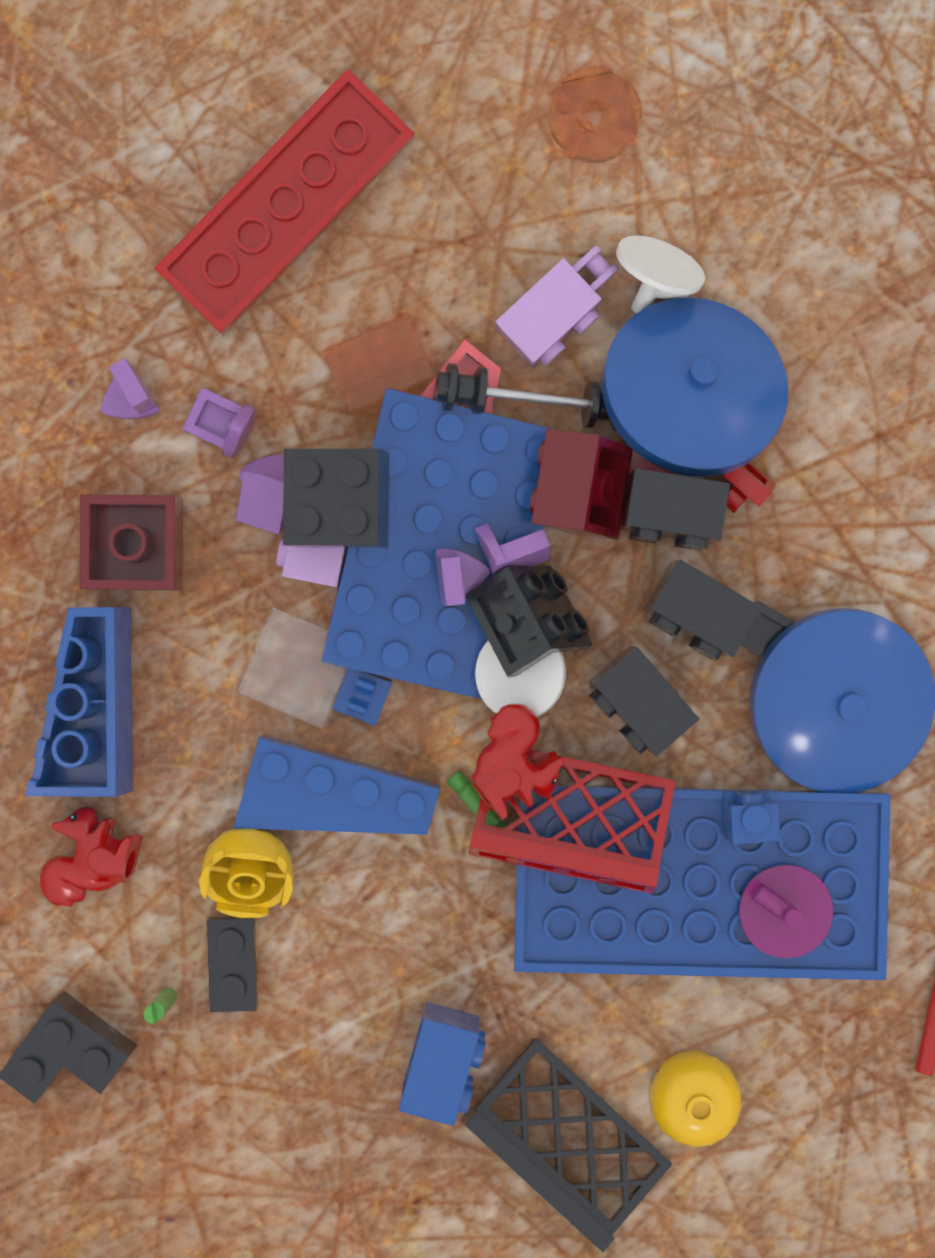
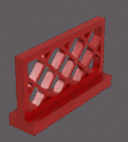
[469,749,676,894]

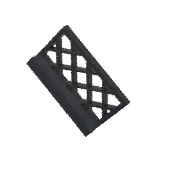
[460,1038,672,1252]

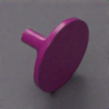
[739,864,833,958]

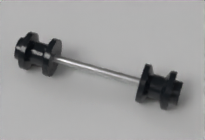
[434,363,616,431]

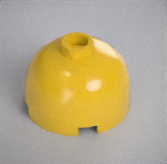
[199,828,294,918]
[648,1050,742,1147]

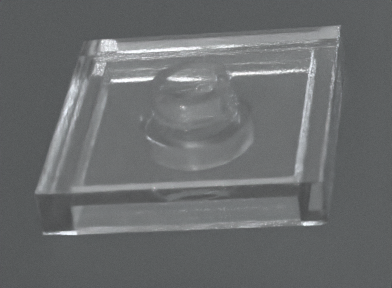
[237,607,348,728]

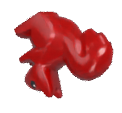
[469,703,565,820]
[40,806,143,907]

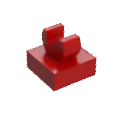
[724,462,776,513]

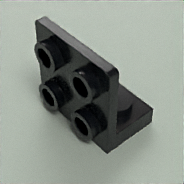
[465,566,592,677]

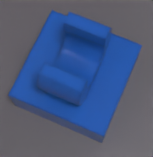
[332,668,393,726]

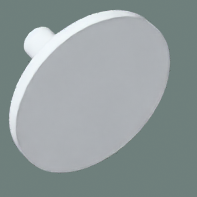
[616,235,705,313]
[475,641,566,717]

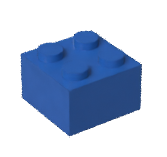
[399,1001,486,1126]

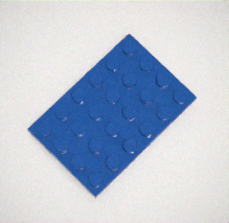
[321,388,554,699]

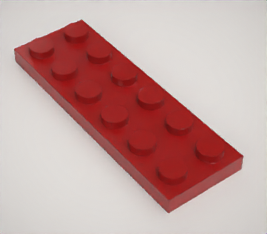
[154,69,415,336]

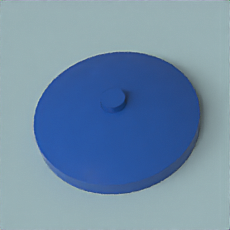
[602,297,788,477]
[750,608,935,793]

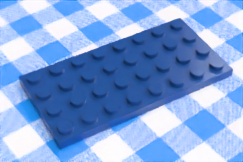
[514,785,891,980]

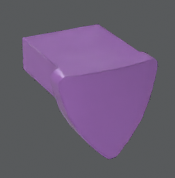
[101,358,159,420]
[182,388,256,459]
[236,454,284,534]
[474,524,550,576]
[435,548,490,606]

